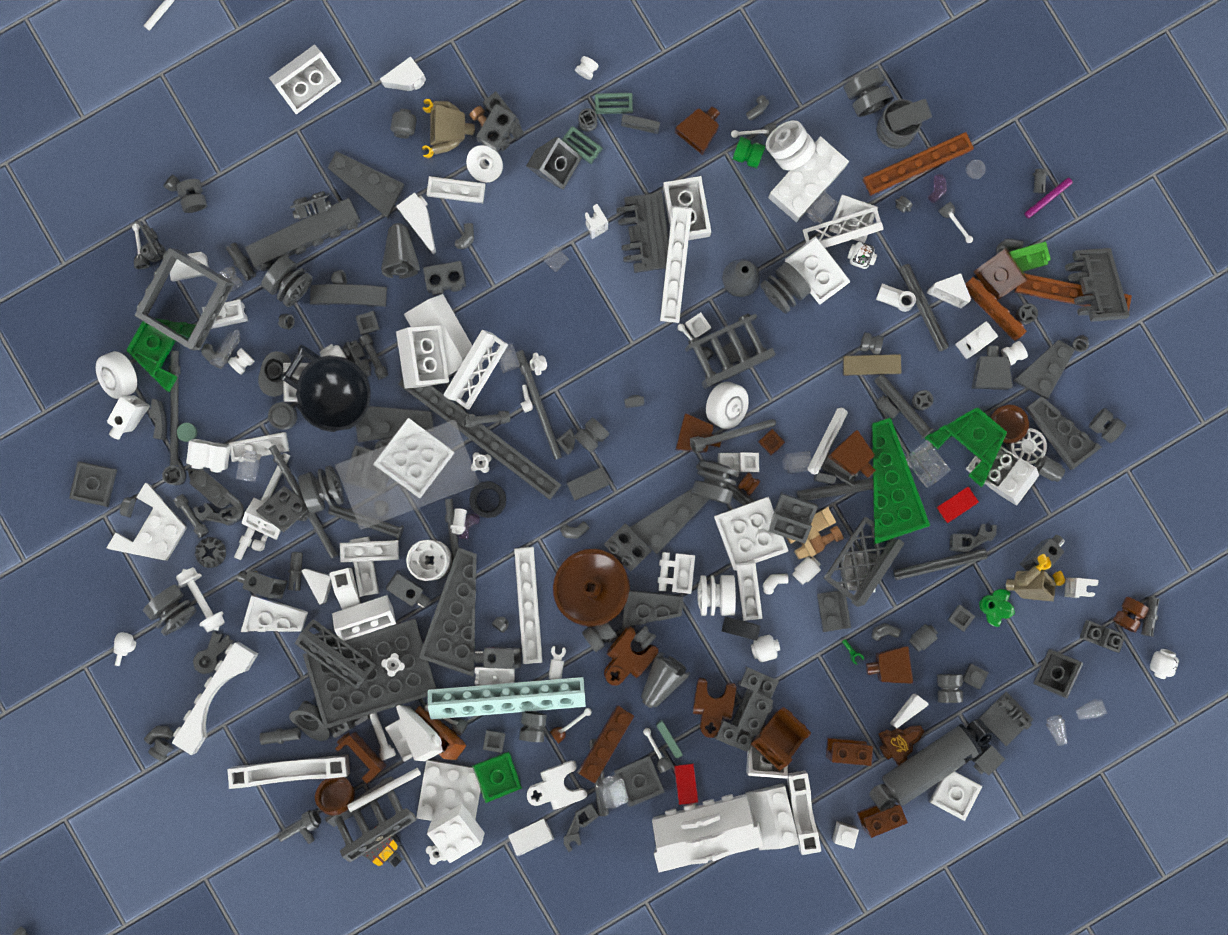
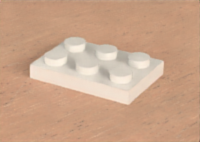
[785,236,850,305]

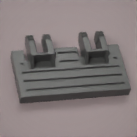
[616,192,669,273]
[1065,248,1130,322]

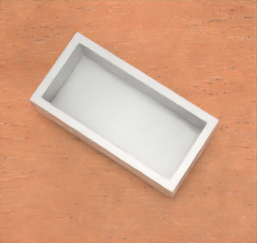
[768,136,849,223]

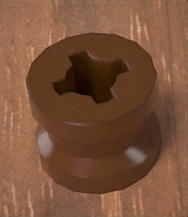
[737,472,761,496]

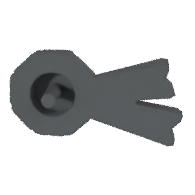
[193,631,234,674]

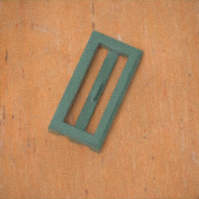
[595,93,633,114]
[562,126,603,164]
[656,720,683,758]

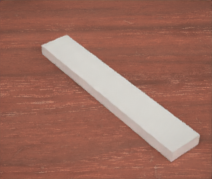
[660,206,692,323]
[514,547,542,664]

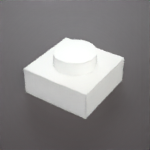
[685,312,711,338]

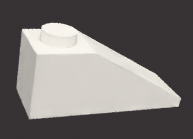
[396,192,436,255]
[396,705,443,761]

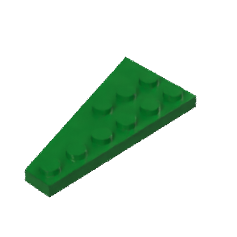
[871,418,930,545]

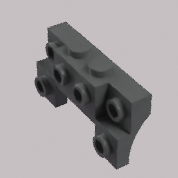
[714,666,779,752]

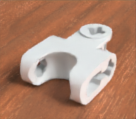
[527,760,587,810]

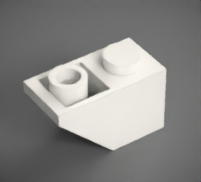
[330,568,361,610]

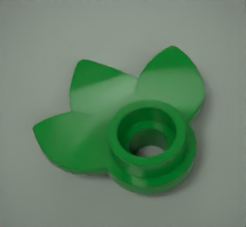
[979,589,1015,627]

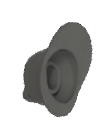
[258,351,292,397]
[289,701,330,741]

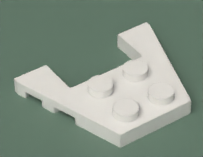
[107,483,187,561]

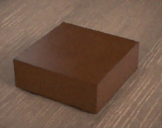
[758,429,785,456]

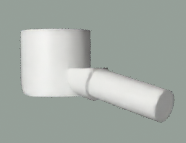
[520,385,533,413]
[252,534,268,551]

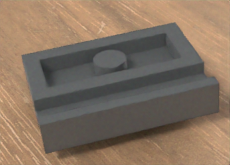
[817,591,851,632]

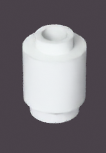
[792,557,821,585]

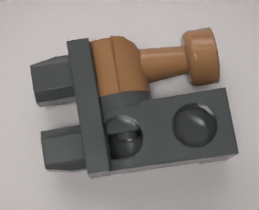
[469,91,524,151]

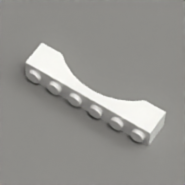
[172,642,258,755]
[227,754,350,789]

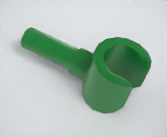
[842,639,864,665]

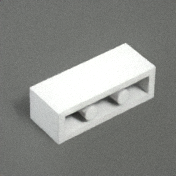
[332,595,396,641]

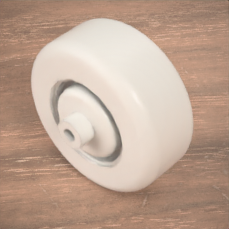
[96,351,137,399]
[706,382,749,429]

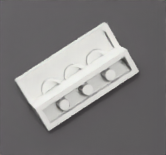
[404,294,472,377]

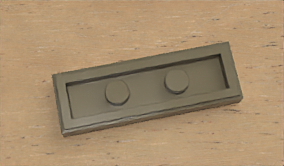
[843,354,901,376]

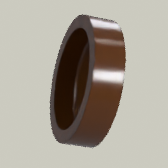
[991,405,1029,444]
[315,777,355,816]

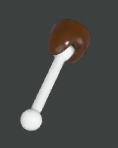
[549,708,592,744]

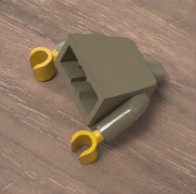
[422,99,475,158]
[1006,554,1065,601]

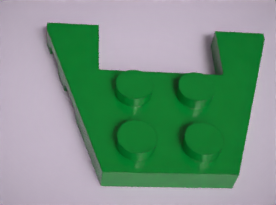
[126,318,196,392]
[925,407,1007,488]

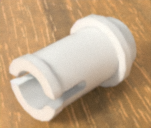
[450,509,467,534]

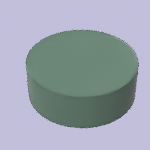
[177,423,198,442]

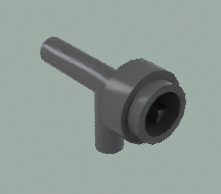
[278,810,321,844]

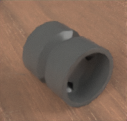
[176,179,207,213]
[1089,408,1126,443]
[574,417,610,453]
[582,622,618,652]
[937,674,963,703]
[519,712,547,742]

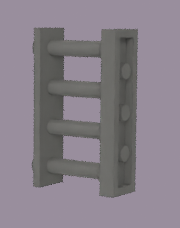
[685,313,776,389]
[325,776,417,862]

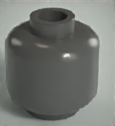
[390,109,417,139]

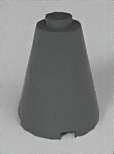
[381,223,420,279]
[722,259,760,297]
[641,652,690,708]

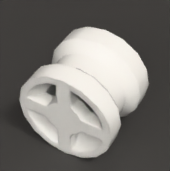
[575,56,599,80]

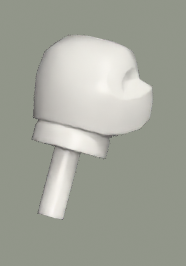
[114,632,136,666]

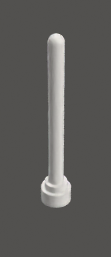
[369,713,396,761]

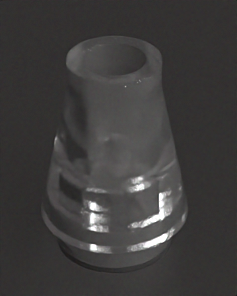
[1075,699,1107,720]
[1046,715,1068,746]

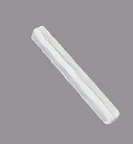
[808,408,848,474]

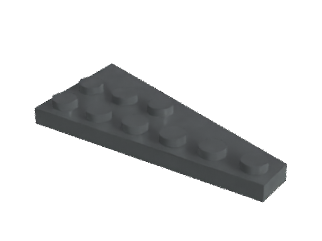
[419,547,477,677]

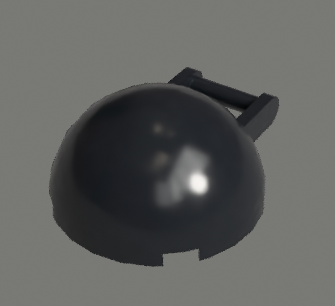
[280,345,371,432]

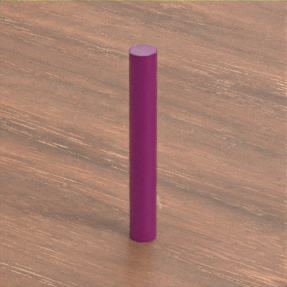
[1024,177,1073,219]

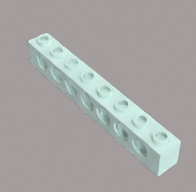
[428,677,586,719]

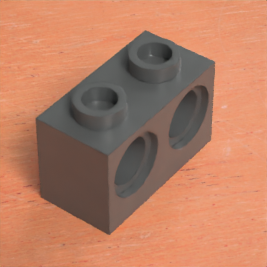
[476,104,518,152]
[423,261,466,295]
[604,523,652,572]

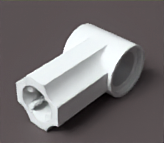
[876,284,916,312]

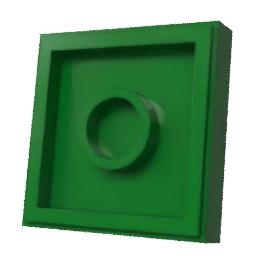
[472,752,522,803]

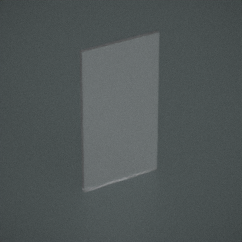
[335,419,479,530]

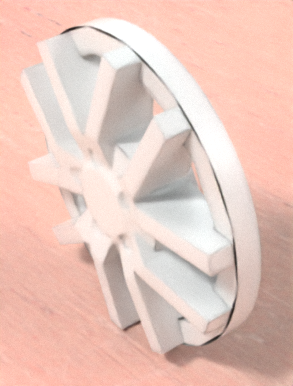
[1010,428,1047,464]

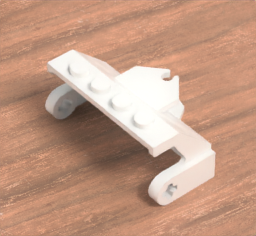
[652,794,763,872]

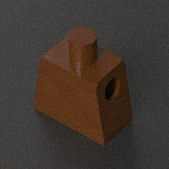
[675,106,720,155]
[675,413,722,453]
[828,430,876,478]
[866,646,913,684]

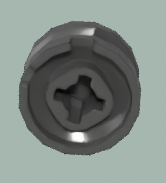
[268,402,298,430]

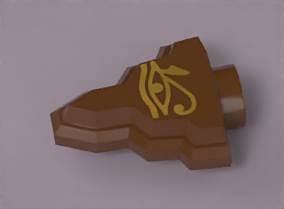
[878,725,924,765]

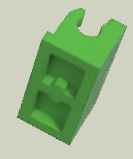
[1009,241,1050,272]

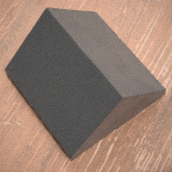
[1033,649,1083,698]

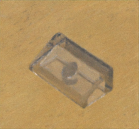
[209,329,240,369]

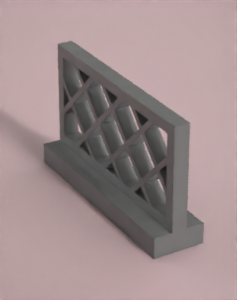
[823,517,905,607]

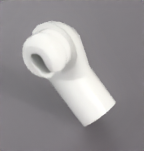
[763,574,788,594]

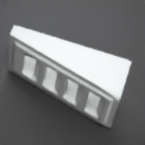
[890,694,928,728]

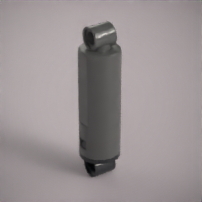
[869,719,993,811]

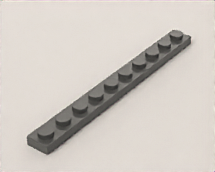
[398,378,562,500]

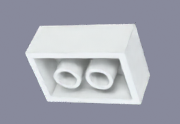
[663,176,711,240]

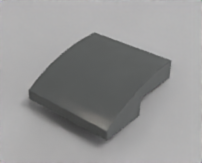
[768,492,818,544]

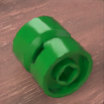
[732,136,766,169]

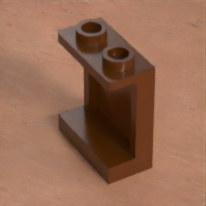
[751,707,811,771]
[335,731,387,783]
[826,738,873,766]
[857,804,908,838]

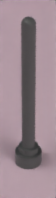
[690,419,776,453]

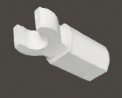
[549,646,566,680]

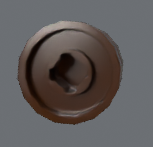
[1113,597,1149,633]

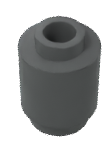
[1035,456,1065,482]
[909,624,938,652]

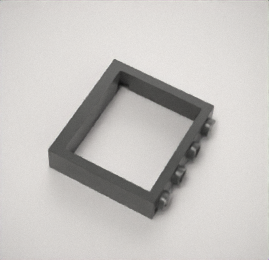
[134,248,235,350]

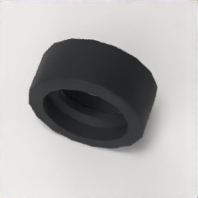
[469,481,507,518]
[722,616,761,640]

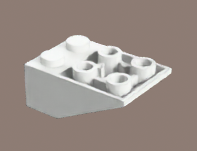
[966,447,1039,506]

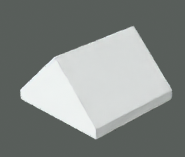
[927,274,971,308]
[746,744,788,778]

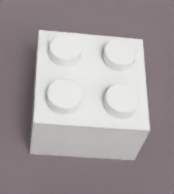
[427,804,485,863]

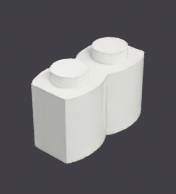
[186,439,231,472]

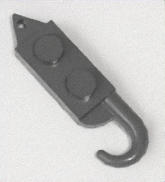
[187,469,244,521]

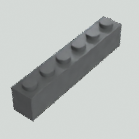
[245,198,361,271]

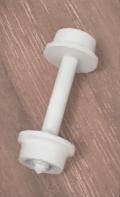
[176,567,225,632]

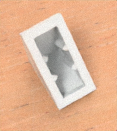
[302,569,332,605]

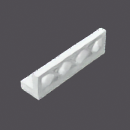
[803,207,884,248]
[444,330,508,410]

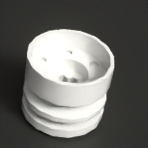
[406,540,453,581]
[698,575,736,616]

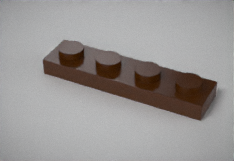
[577,706,634,784]

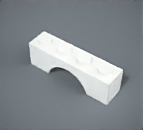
[787,771,821,855]

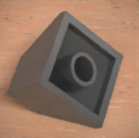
[526,137,582,190]

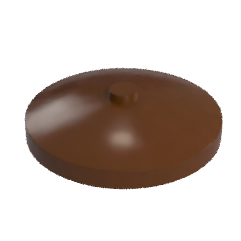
[553,549,630,626]

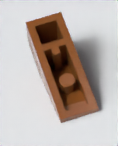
[415,706,467,760]

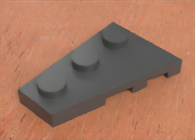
[1013,340,1075,399]
[622,590,684,629]

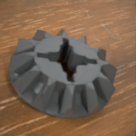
[194,537,226,568]

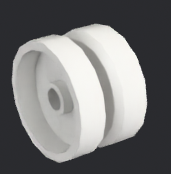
[766,120,815,170]

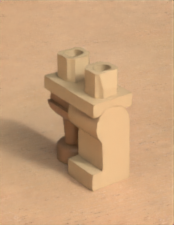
[787,507,844,559]

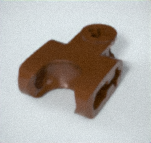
[604,626,658,686]
[693,677,736,738]

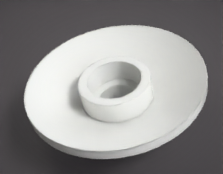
[466,145,503,183]

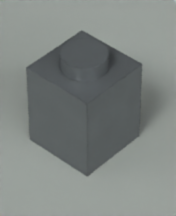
[972,744,1005,776]

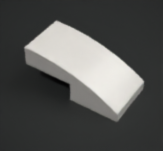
[718,453,759,472]

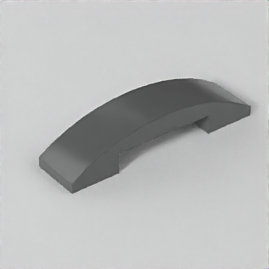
[310,284,387,307]

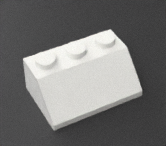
[269,45,341,114]
[396,325,449,389]
[745,783,799,850]

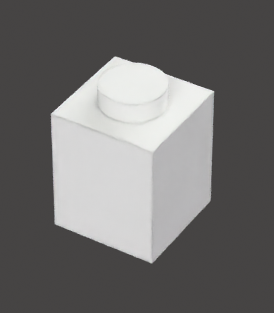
[832,821,859,849]

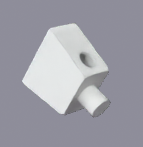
[955,321,998,359]
[107,395,150,440]

